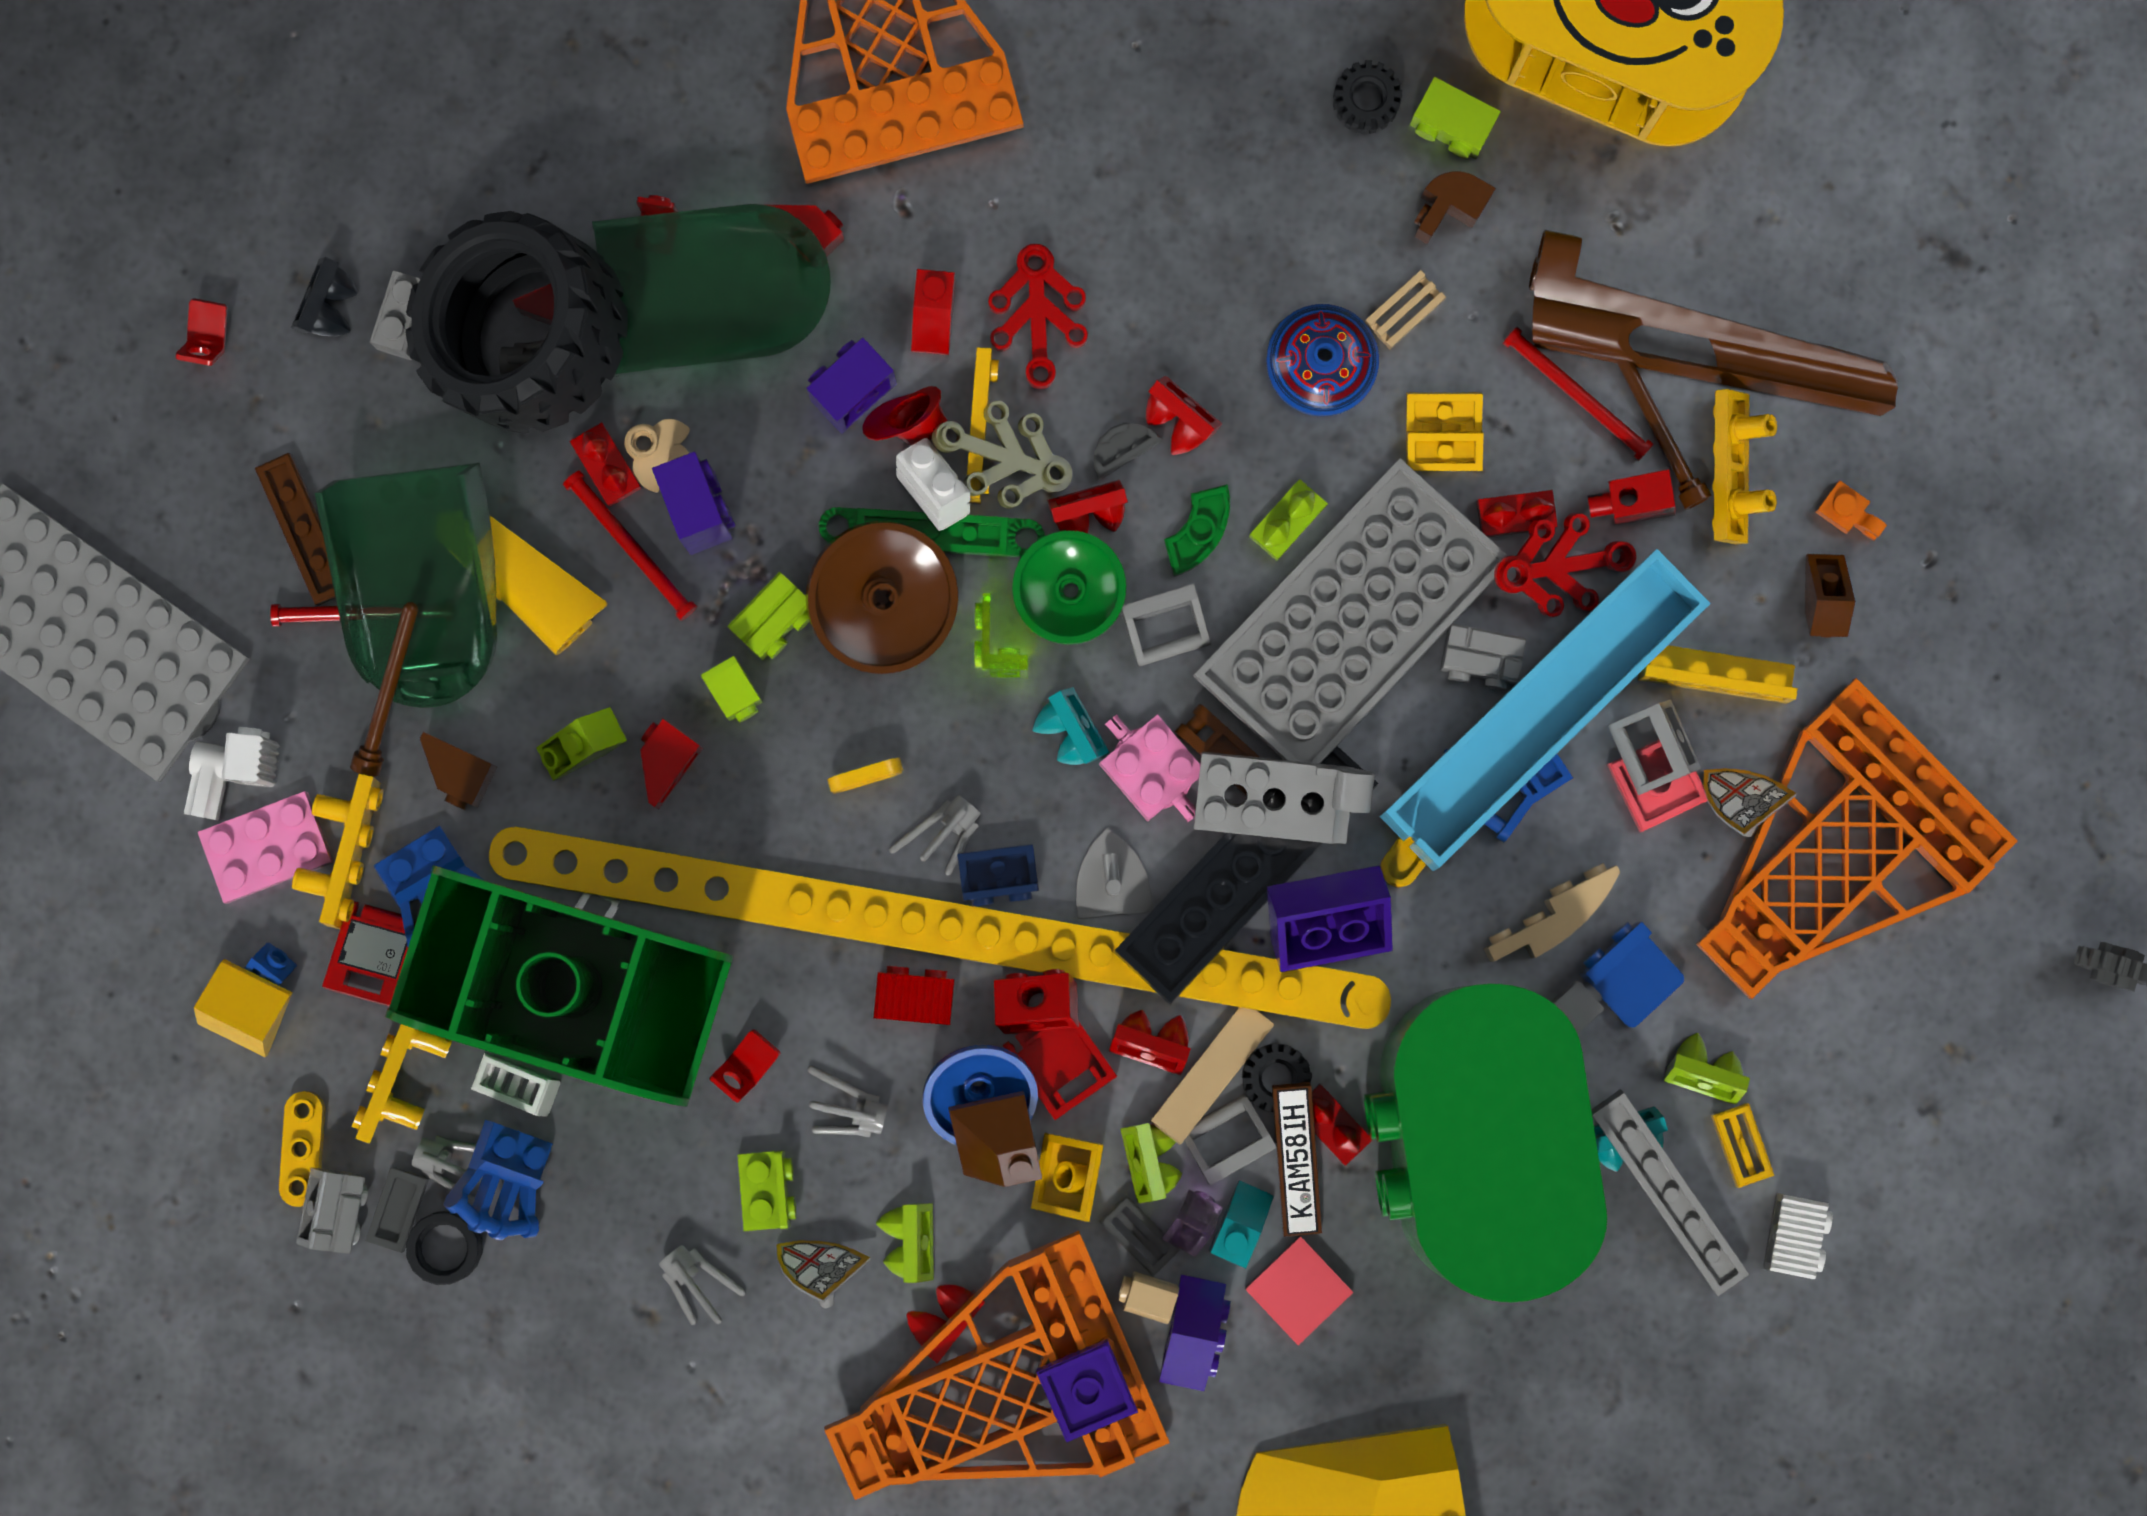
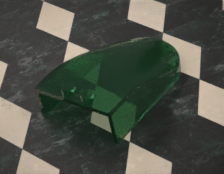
[592,204,831,377]
[315,462,497,708]

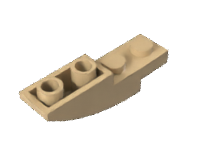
[1483,863,1620,962]

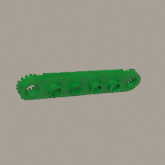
[818,507,1045,558]

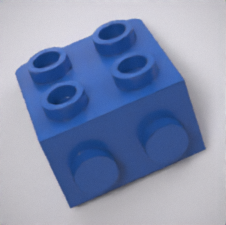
[1579,922,1684,1028]

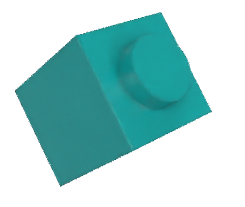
[1209,1180,1274,1269]

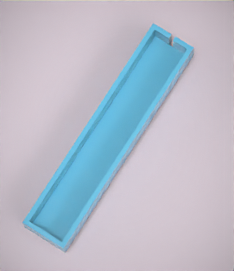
[1379,549,1711,871]

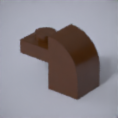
[1414,171,1496,244]

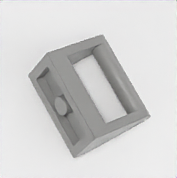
[1121,584,1211,667]
[1608,699,1701,795]
[1184,1094,1277,1186]

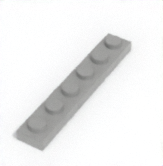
[1591,1089,1749,1296]

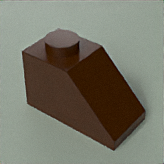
[1805,554,1856,638]
[420,732,498,810]

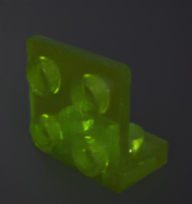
[974,593,1029,678]

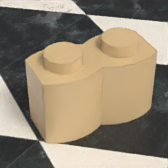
[1117,1271,1179,1324]

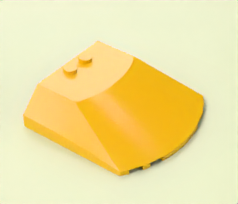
[1236,1424,1466,1516]

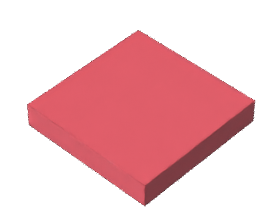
[1607,740,1707,833]
[1245,1236,1354,1345]

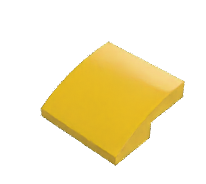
[1406,392,1484,471]

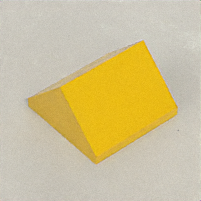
[193,959,293,1058]
[1031,1133,1104,1222]

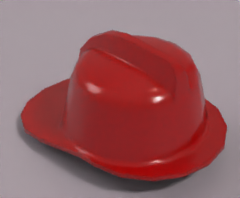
[862,386,948,446]

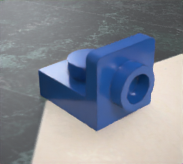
[244,942,297,986]

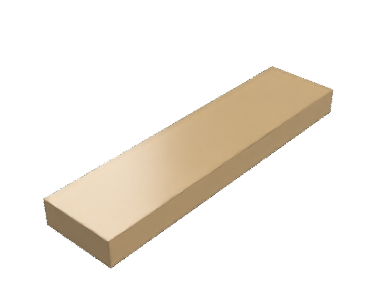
[1150,1007,1275,1145]

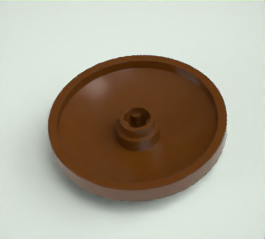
[806,521,958,674]

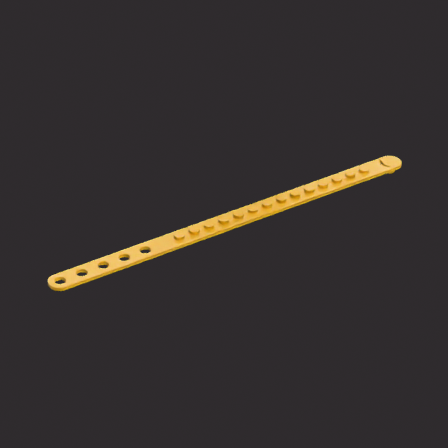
[489,827,1391,1029]

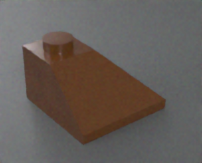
[948,1091,1042,1187]

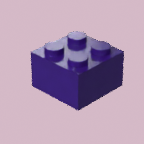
[806,337,897,434]

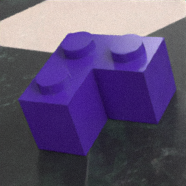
[1159,1274,1231,1391]

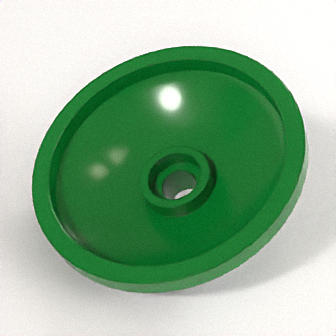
[1012,531,1127,645]

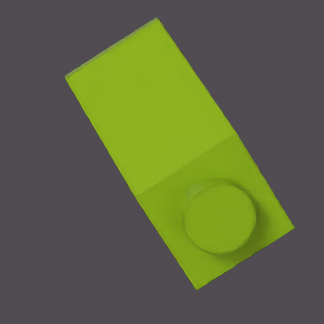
[701,656,763,723]

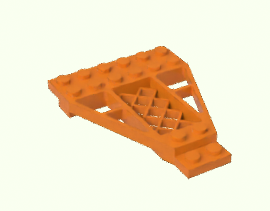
[786,0,1024,184]
[1696,678,2018,999]
[824,1231,1170,1500]

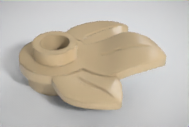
[624,419,690,493]

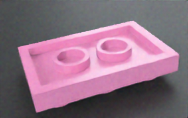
[197,791,334,904]

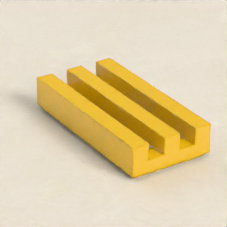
[1711,1103,1775,1188]

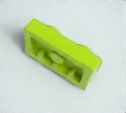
[737,1150,797,1231]

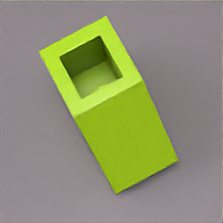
[536,707,627,781]

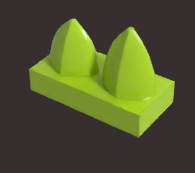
[1249,479,1328,561]
[1663,1033,1750,1105]
[1120,1123,1182,1203]
[876,1203,934,1283]

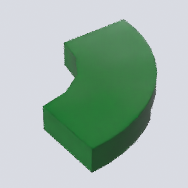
[1164,484,1230,577]

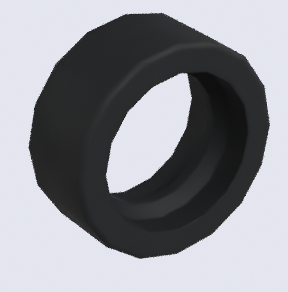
[406,1211,483,1285]

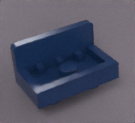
[957,844,1039,907]

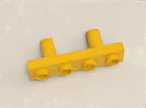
[1712,389,1777,545]
[292,774,383,929]
[351,1024,452,1144]

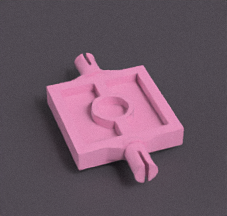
[1099,714,1200,822]

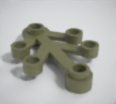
[932,401,1072,509]

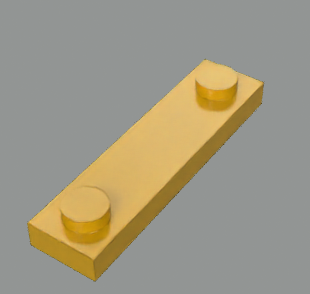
[967,347,999,504]

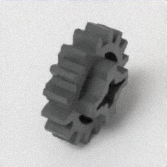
[2074,942,2147,992]

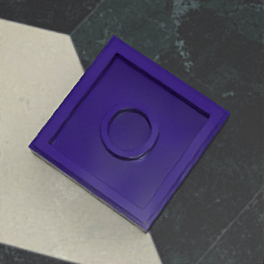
[1036,1339,1138,1443]

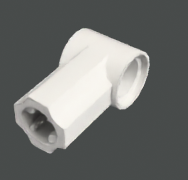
[184,741,229,821]

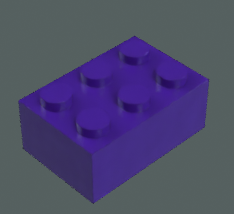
[652,451,736,555]
[1267,865,1393,972]

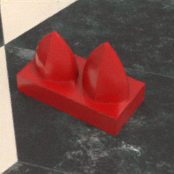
[1146,375,1222,455]
[569,422,642,508]
[1047,480,1128,533]
[1476,490,1558,537]
[1109,1010,1191,1076]
[1312,1083,1372,1166]
[906,1284,985,1364]

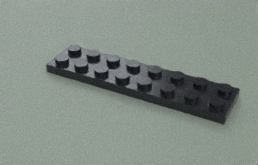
[1114,746,1378,1005]

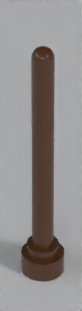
[1616,360,1712,510]
[350,602,418,777]

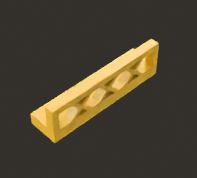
[1638,645,1798,704]

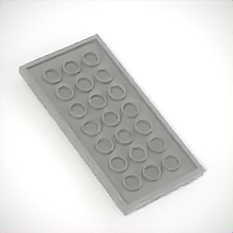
[1194,458,1508,764]
[0,484,250,782]

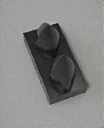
[291,257,358,337]

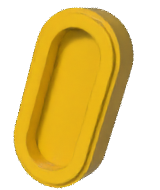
[827,757,904,794]
[1380,837,1426,888]

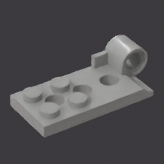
[1194,751,1375,844]

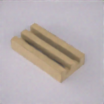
[1365,270,1446,350]

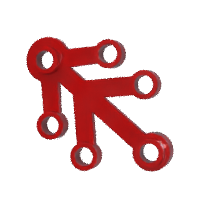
[988,244,1088,389]
[1494,513,1637,617]

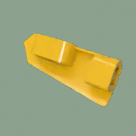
[436,508,608,655]

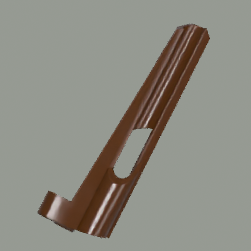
[1529,230,1898,416]

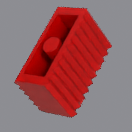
[873,966,955,1025]

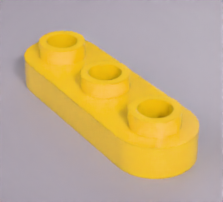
[279,1091,326,1207]

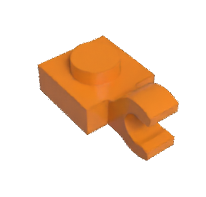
[1815,480,1887,541]

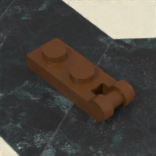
[1174,704,1261,797]

